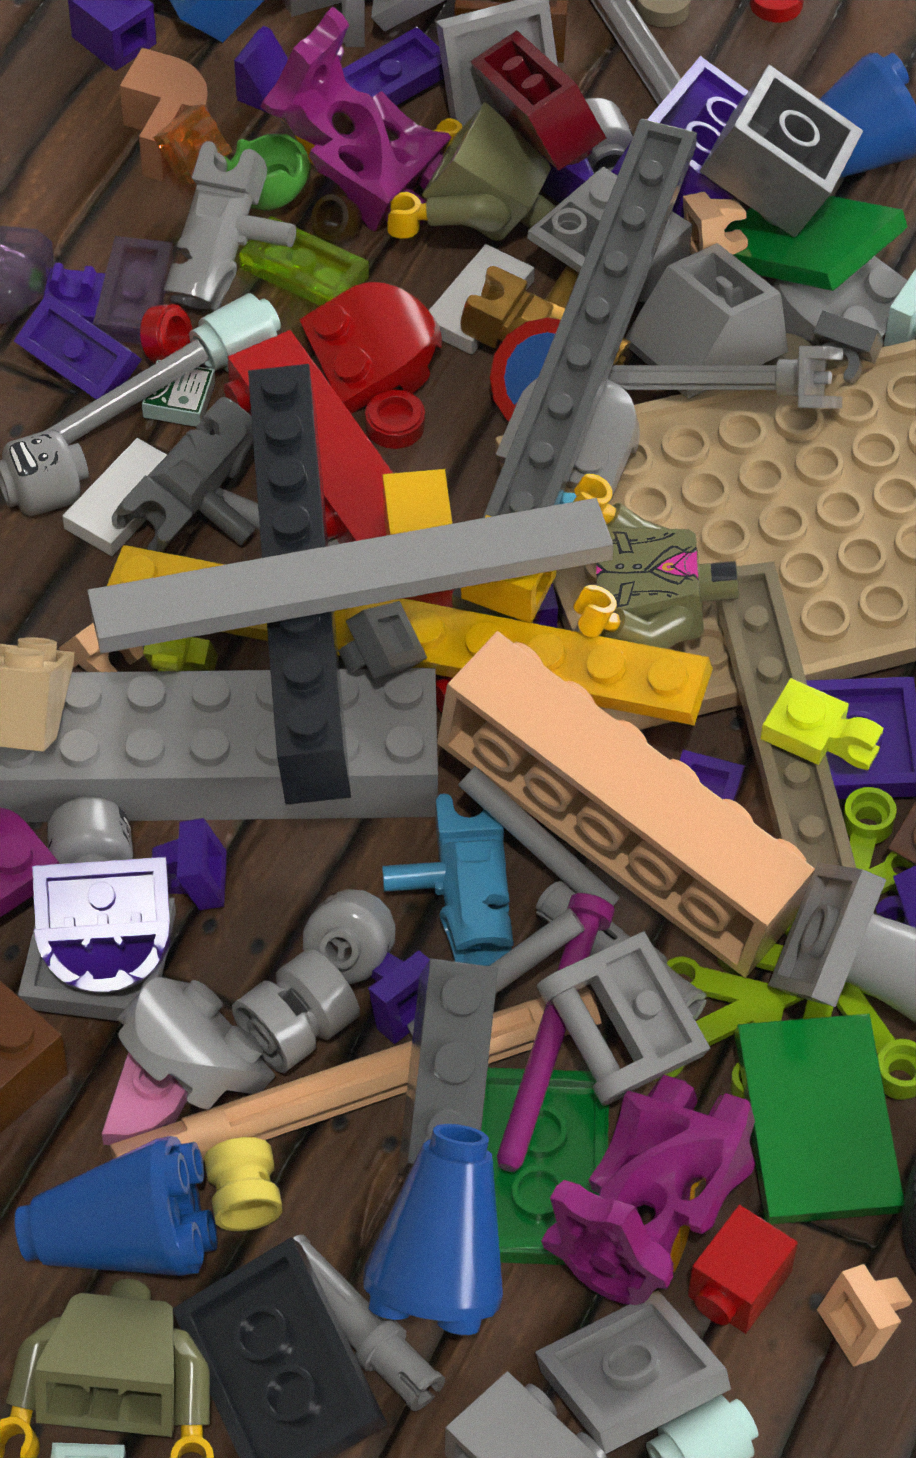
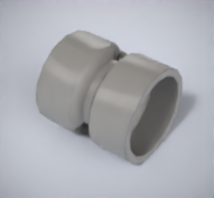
[232,948,360,1073]

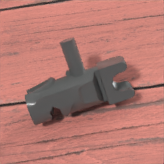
[111,397,256,552]

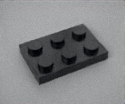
[173,1237,388,1458]

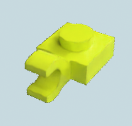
[143,637,218,672]
[760,678,884,770]

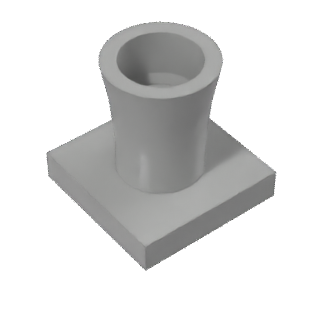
[768,862,916,1022]

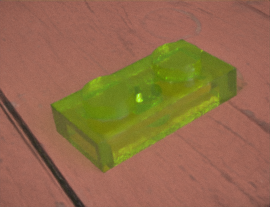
[239,216,369,306]

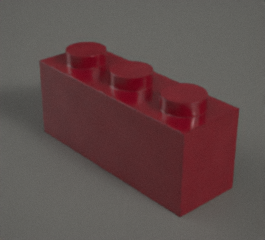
[470,30,607,171]

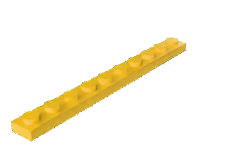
[107,545,713,726]

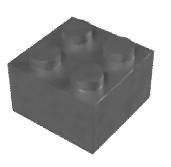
[699,65,863,238]

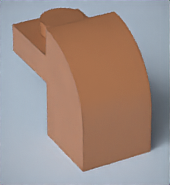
[120,48,210,182]

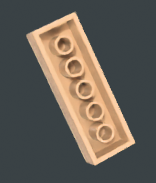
[437,631,815,978]

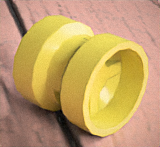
[204,1137,282,1231]

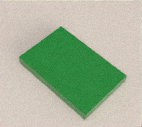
[724,195,908,291]
[734,1014,904,1225]
[481,1067,609,1265]

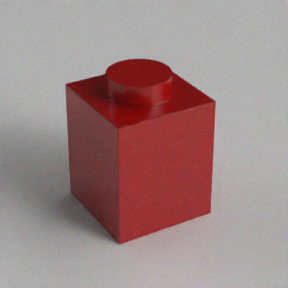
[688,1204,798,1334]

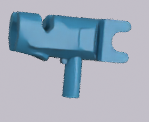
[382,793,514,966]

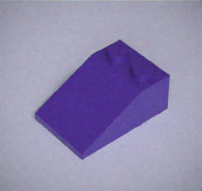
[611,56,748,218]

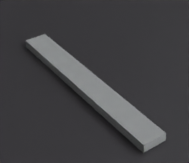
[87,498,613,654]

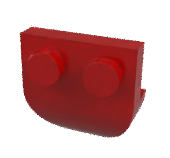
[299,282,442,414]

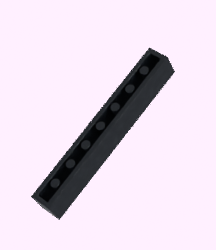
[248,364,351,805]

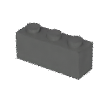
[397,958,498,1176]

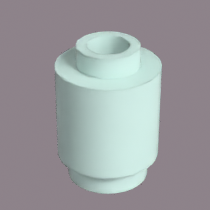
[189,293,281,372]
[646,1395,759,1458]

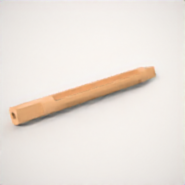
[110,986,601,1161]

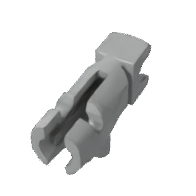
[163,141,296,312]

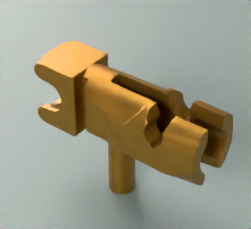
[460,266,631,365]

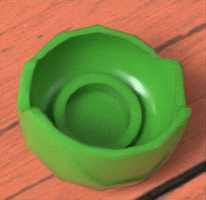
[223,134,311,211]

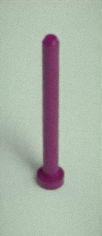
[497,893,615,1172]

